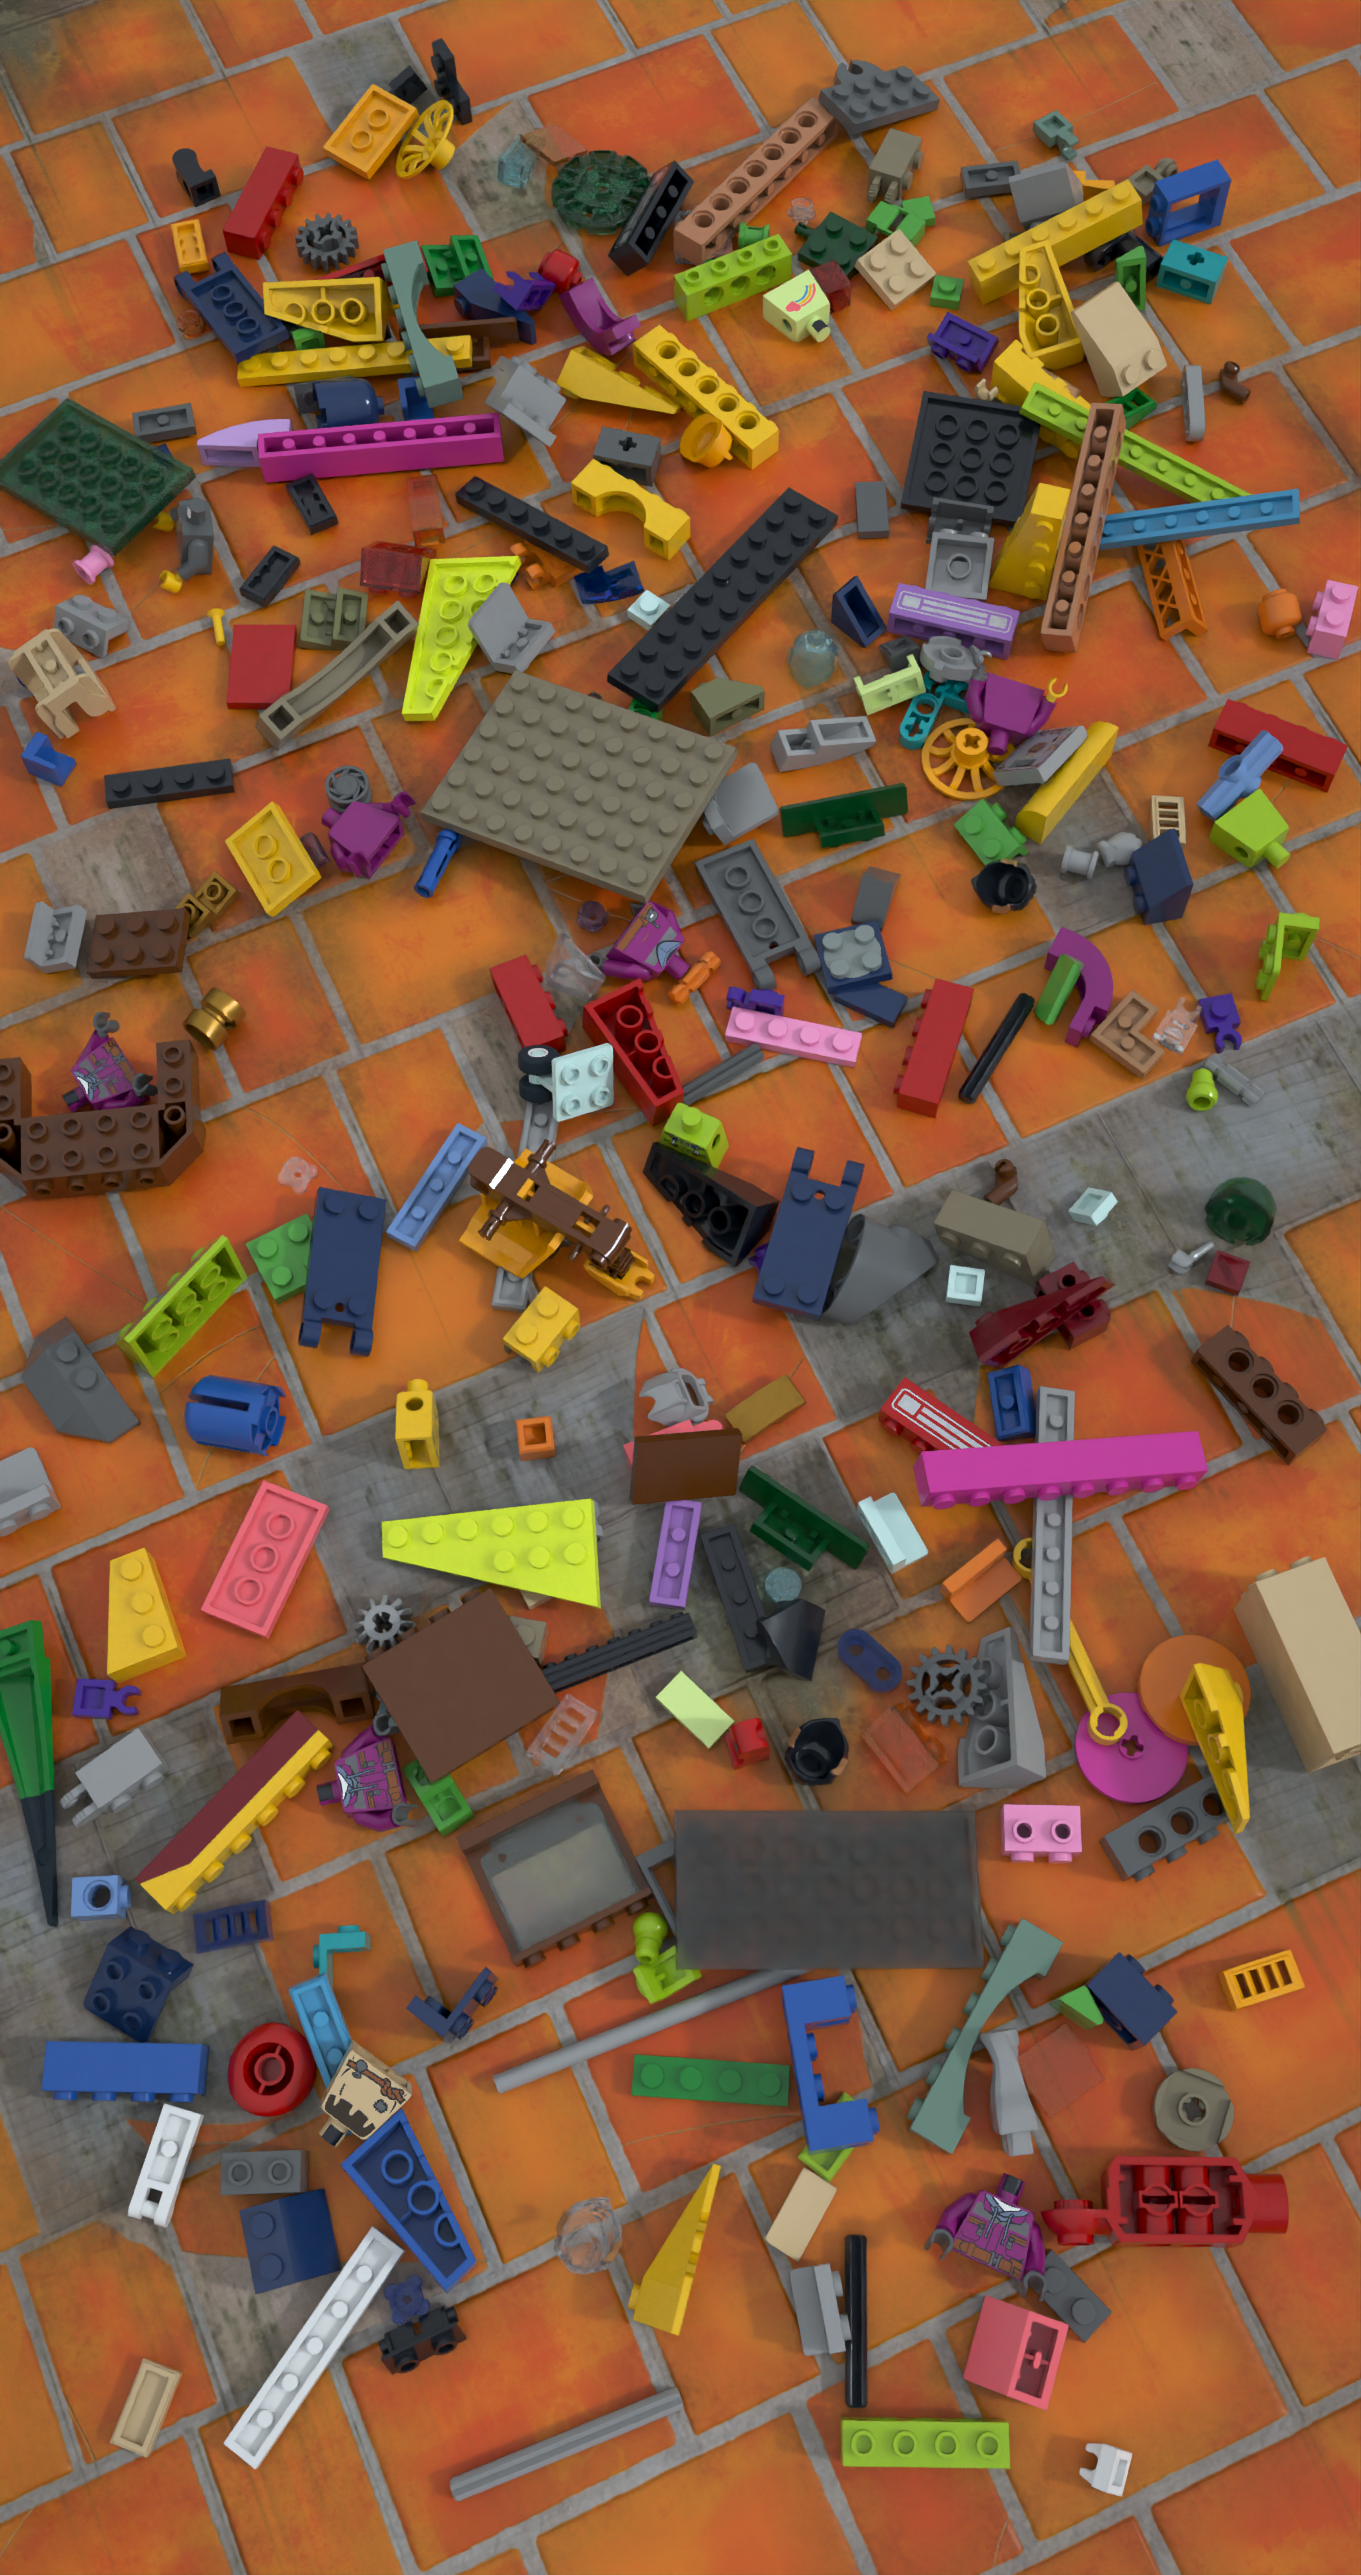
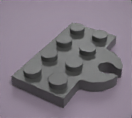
[818,60,940,134]

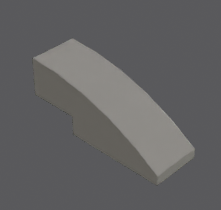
[770,716,877,772]

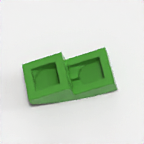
[402,1759,475,1837]

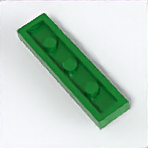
[632,2054,790,2107]

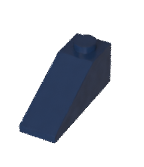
[453,268,537,345]

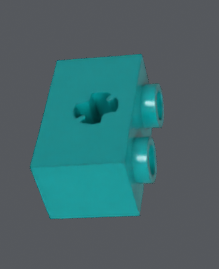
[1156,239,1228,304]

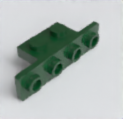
[780,783,908,848]
[739,1466,870,1572]

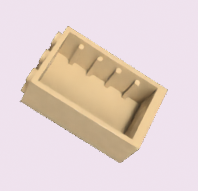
[1233,1556,1361,1774]

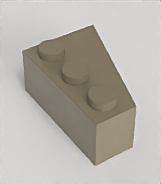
[933,1190,1056,1288]

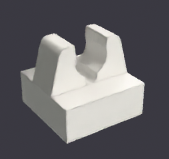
[1079,2443,1133,2497]

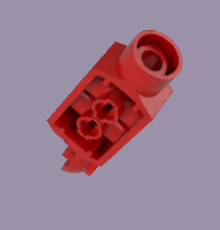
[1041,2156,1289,2248]

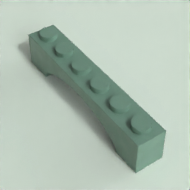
[381,240,464,408]
[906,1918,1063,2155]

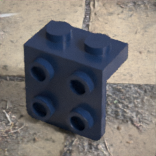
[83,1926,194,2043]

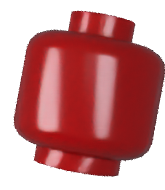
[538,249,583,295]

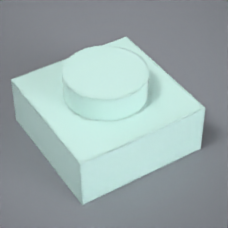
[627,590,671,631]
[1068,1188,1118,1226]
[945,1265,985,1307]

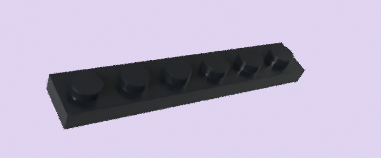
[455,476,609,574]

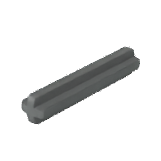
[682,1043,764,1106]

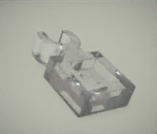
[1151,997,1202,1056]

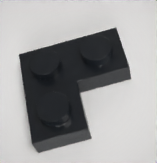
[431,38,472,126]

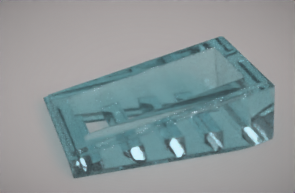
[497,134,546,188]

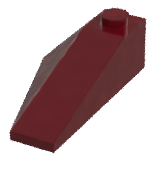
[969,1276,1114,1369]

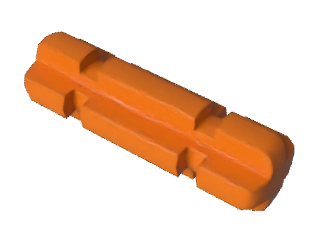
[667,951,721,1005]

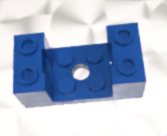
[781,1975,880,2155]

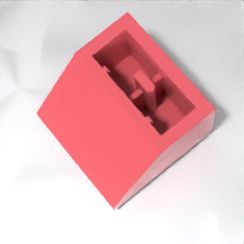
[962,2295,1069,2410]

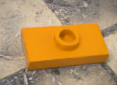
[170,219,210,274]

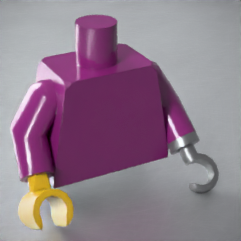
[965,650,1068,756]

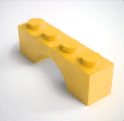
[571,459,691,561]

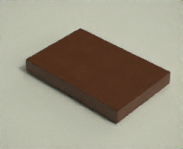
[629,1428,742,1505]

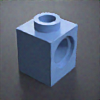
[71,1875,132,1921]

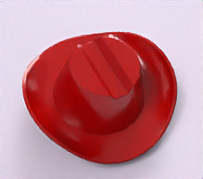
[227,2023,317,2117]

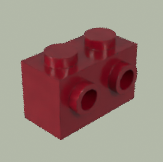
[1034,1262,1111,1350]

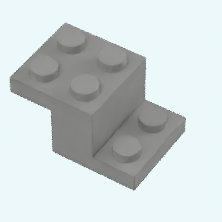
[484,355,567,447]

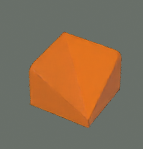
[516,1416,556,1461]

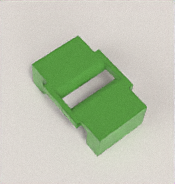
[866,201,926,247]

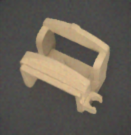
[7,628,116,739]

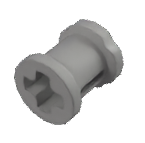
[1060,844,1099,880]

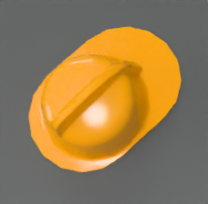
[679,414,733,468]

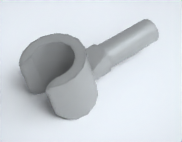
[1168,1241,1214,1275]

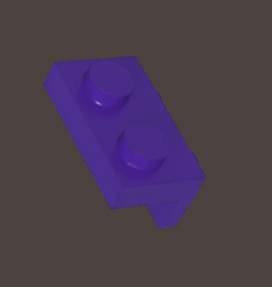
[927,312,999,374]

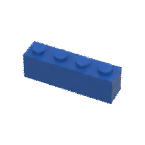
[41,2041,209,2103]

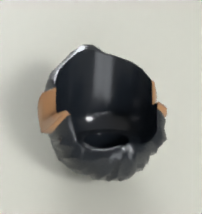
[971,858,1037,914]
[784,1718,849,1787]

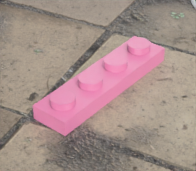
[725,1006,862,1068]

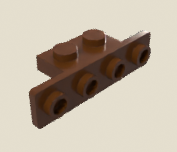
[399,317,519,371]

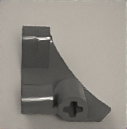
[822,1213,939,1326]

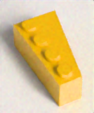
[990,339,1091,461]
[988,483,1071,601]

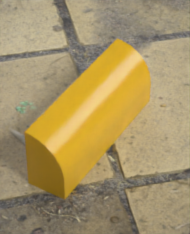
[1014,721,1119,845]

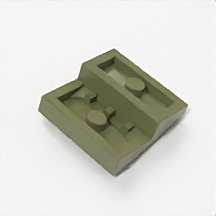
[299,587,368,650]

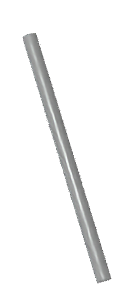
[493,1947,825,2094]

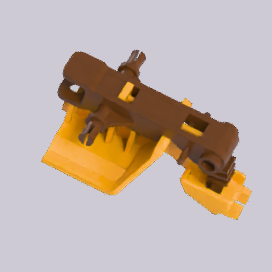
[458,1139,655,1301]

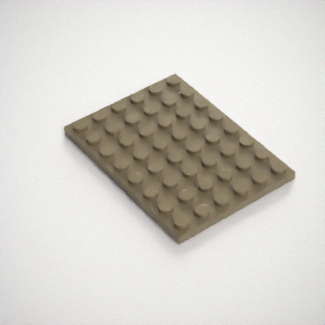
[421,670,738,904]

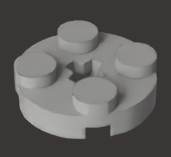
[920,636,984,683]

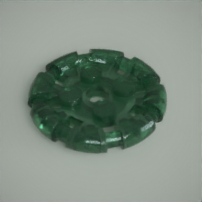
[551,150,651,235]

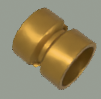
[182,987,246,1051]

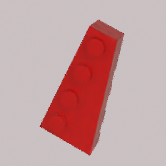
[582,978,684,1127]

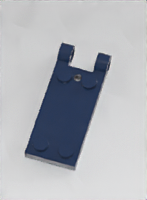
[173,252,289,364]
[752,1147,865,1321]
[298,1187,386,1357]

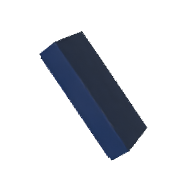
[834,983,908,1028]

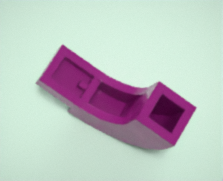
[559,278,641,356]
[1044,927,1113,1047]

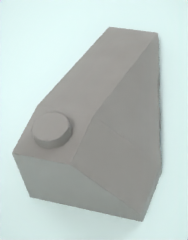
[957,1627,1046,1788]

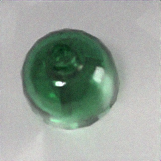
[1204,1177,1277,1246]

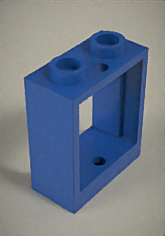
[1145,159,1231,247]

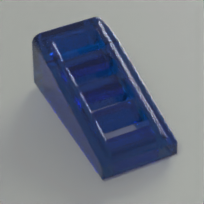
[193,1899,274,1954]

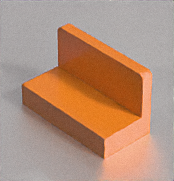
[939,1538,1022,1623]

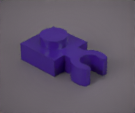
[726,987,785,1017]
[1197,993,1242,1054]
[72,1678,142,1720]

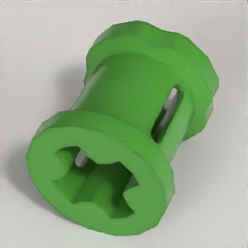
[738,222,770,249]

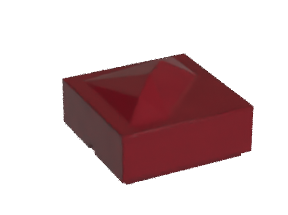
[1205,1250,1250,1296]

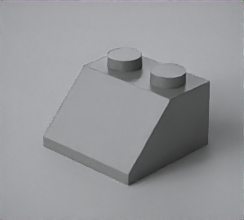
[1009,161,1083,231]

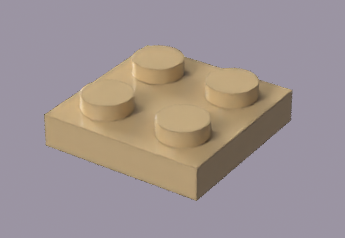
[855,229,937,311]

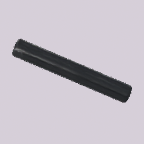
[958,993,1035,1104]
[845,2234,868,2408]

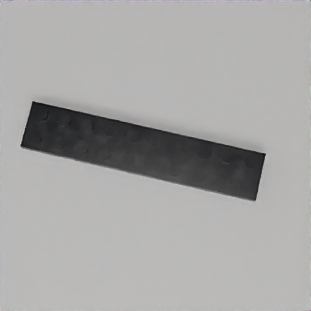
[607,487,838,713]

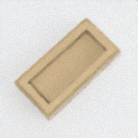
[110,2358,183,2458]

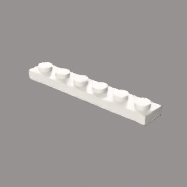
[223,2226,406,2469]

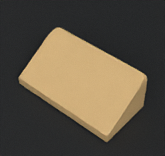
[764,2167,837,2262]

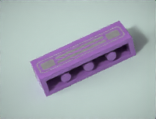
[887,583,1020,660]

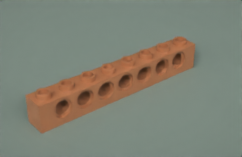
[673,97,839,266]
[1040,403,1126,653]

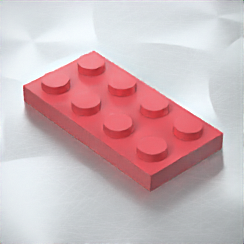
[200,1480,330,1640]

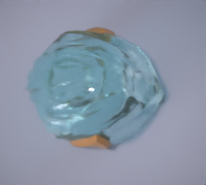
[786,629,839,690]

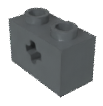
[593,426,661,487]
[220,2150,309,2196]

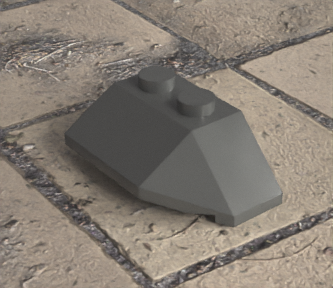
[21,1317,140,1444]

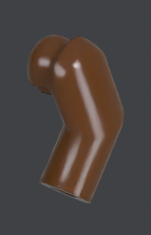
[1219,361,1251,404]

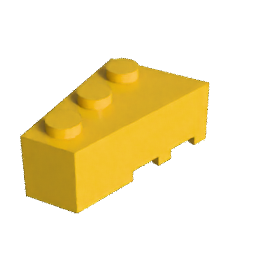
[107,1547,187,1684]

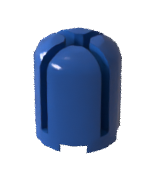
[184,1375,286,1456]

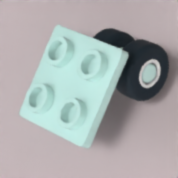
[518,1043,614,1122]

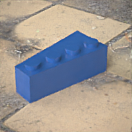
[340,2108,477,2294]

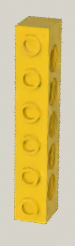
[633,325,779,470]

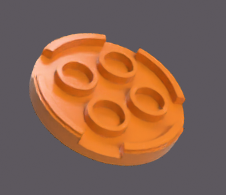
[1137,1635,1251,1746]

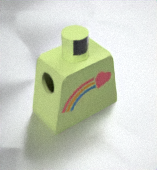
[763,270,830,342]

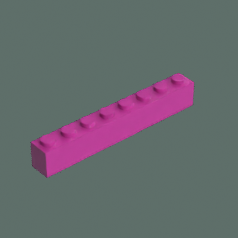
[258,413,504,483]
[913,1431,1208,1509]

